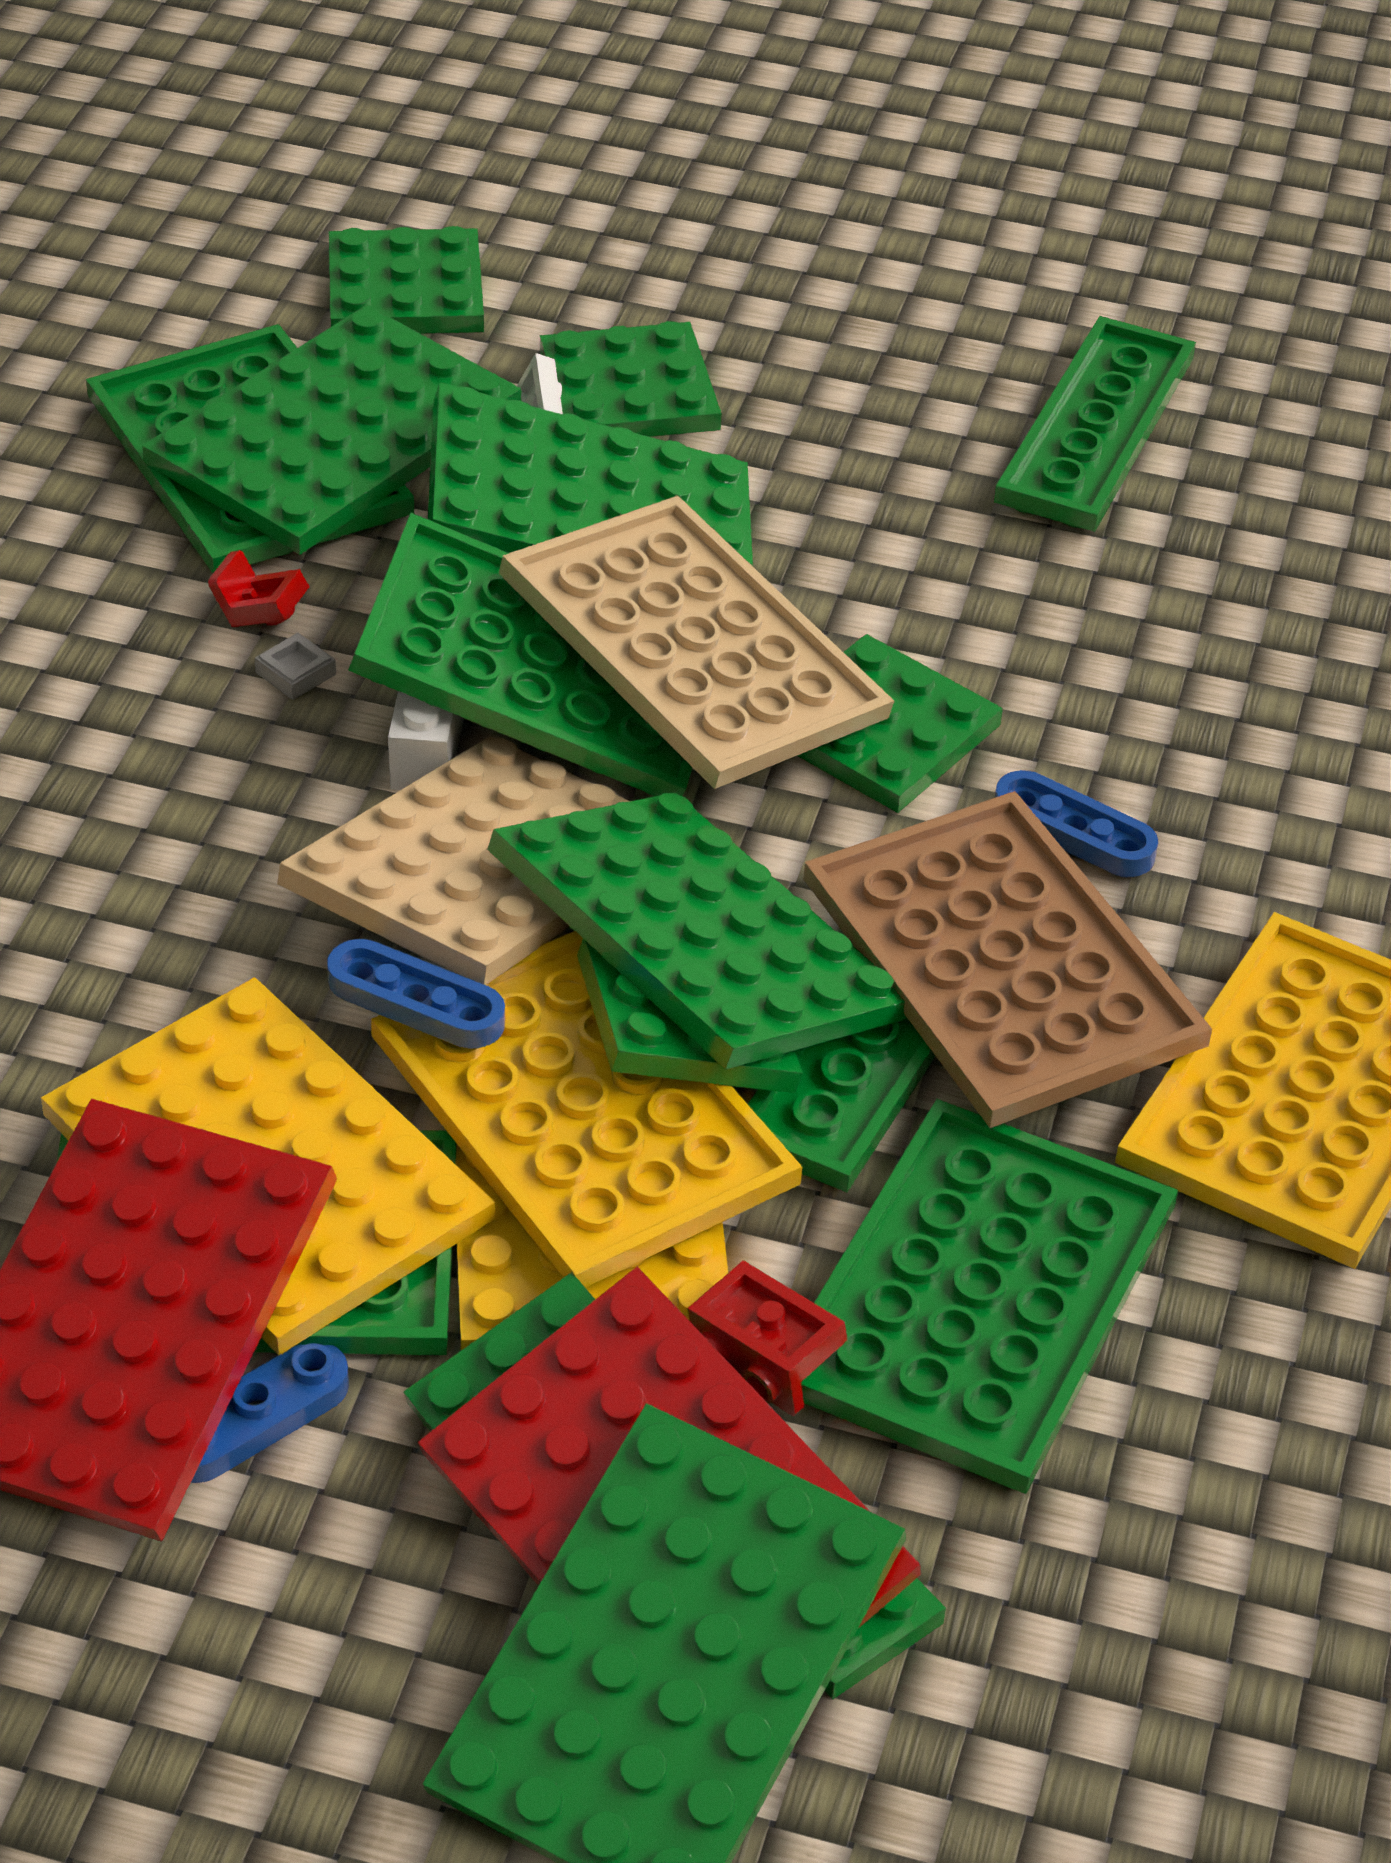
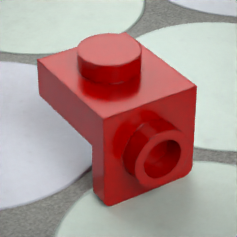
[208,550,309,627]

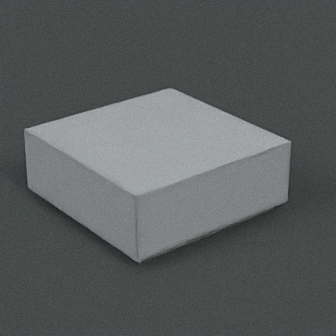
[255,633,336,700]

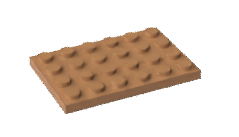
[803,791,1212,1128]

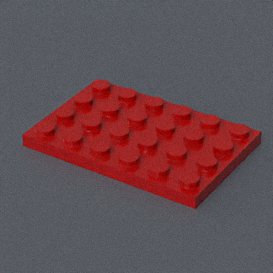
[0,1098,337,1542]
[418,1266,921,1627]

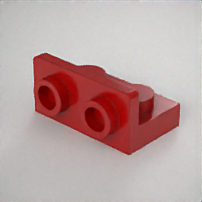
[687,1260,847,1416]

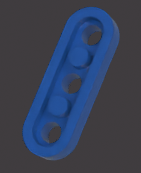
[995,770,1158,877]
[327,939,505,1048]
[191,1343,349,1483]

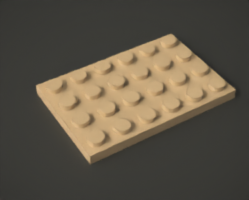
[499,496,894,789]
[277,736,630,985]

